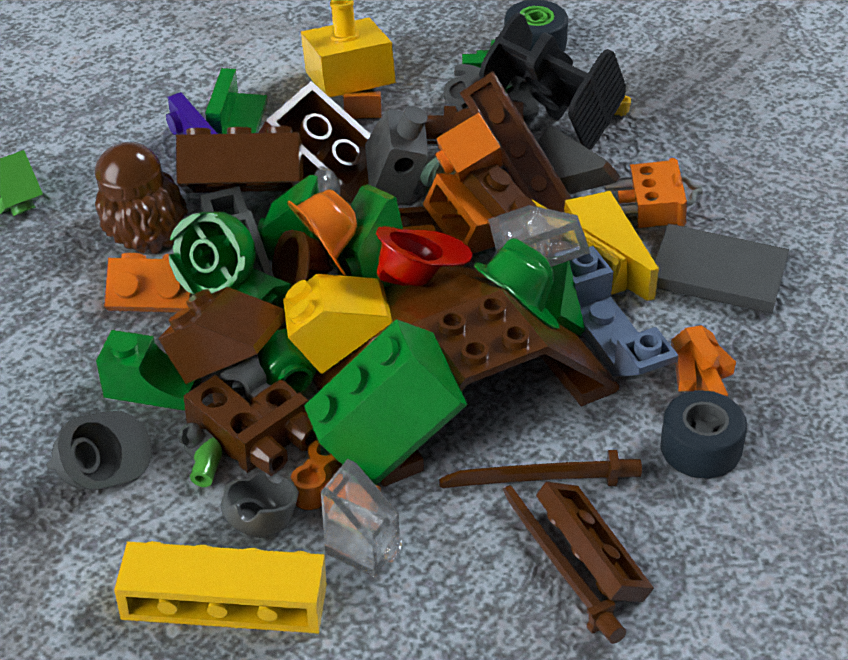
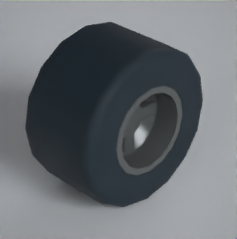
[660,390,747,479]

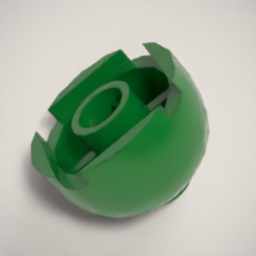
[169,212,256,295]

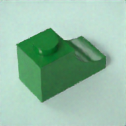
[96,330,202,411]

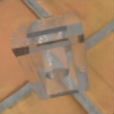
[488,205,591,267]
[321,459,403,577]

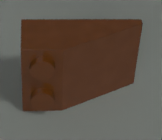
[259,81,371,203]

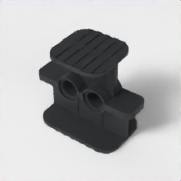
[479,12,626,150]

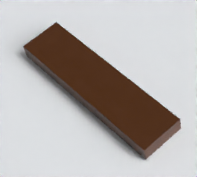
[459,72,572,218]

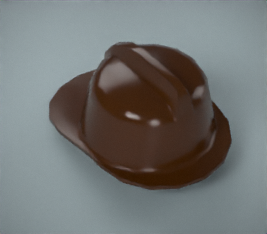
[272,230,334,287]

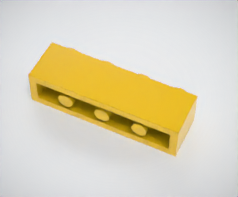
[114,541,327,634]

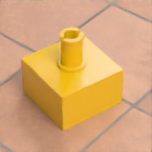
[301,0,396,97]

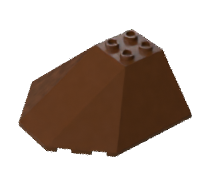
[312,265,619,487]

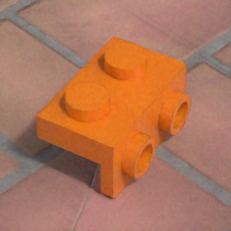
[104,253,193,312]

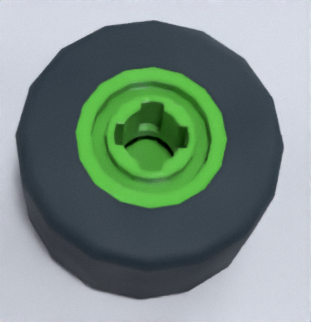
[504,0,569,51]

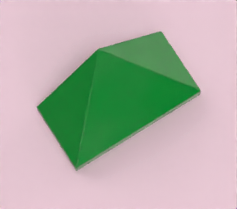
[545,258,585,336]

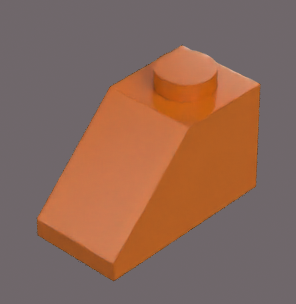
[435,113,503,182]

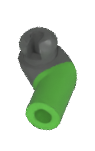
[178,422,222,487]

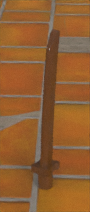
[439,450,642,488]
[503,485,626,644]

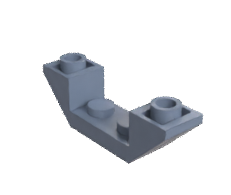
[555,246,679,377]

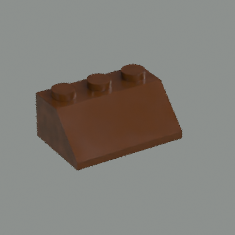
[176,126,304,193]

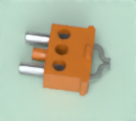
[604,158,703,228]

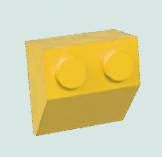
[283,274,393,374]

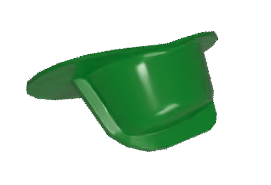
[474,238,560,330]

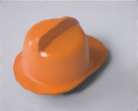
[287,189,357,276]

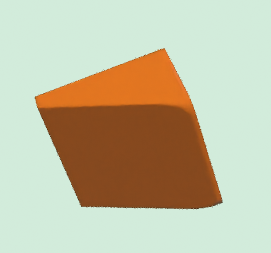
[343,91,382,119]

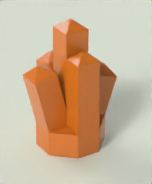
[671,325,736,397]

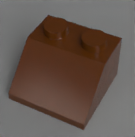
[158,287,286,384]

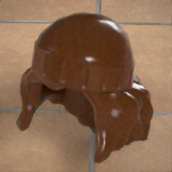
[95,142,188,254]

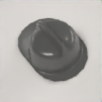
[46,411,152,490]

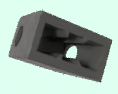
[365,106,429,205]

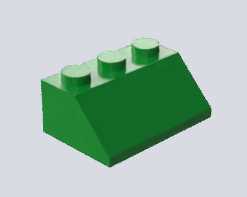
[304,319,467,485]

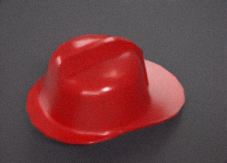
[376,226,472,287]

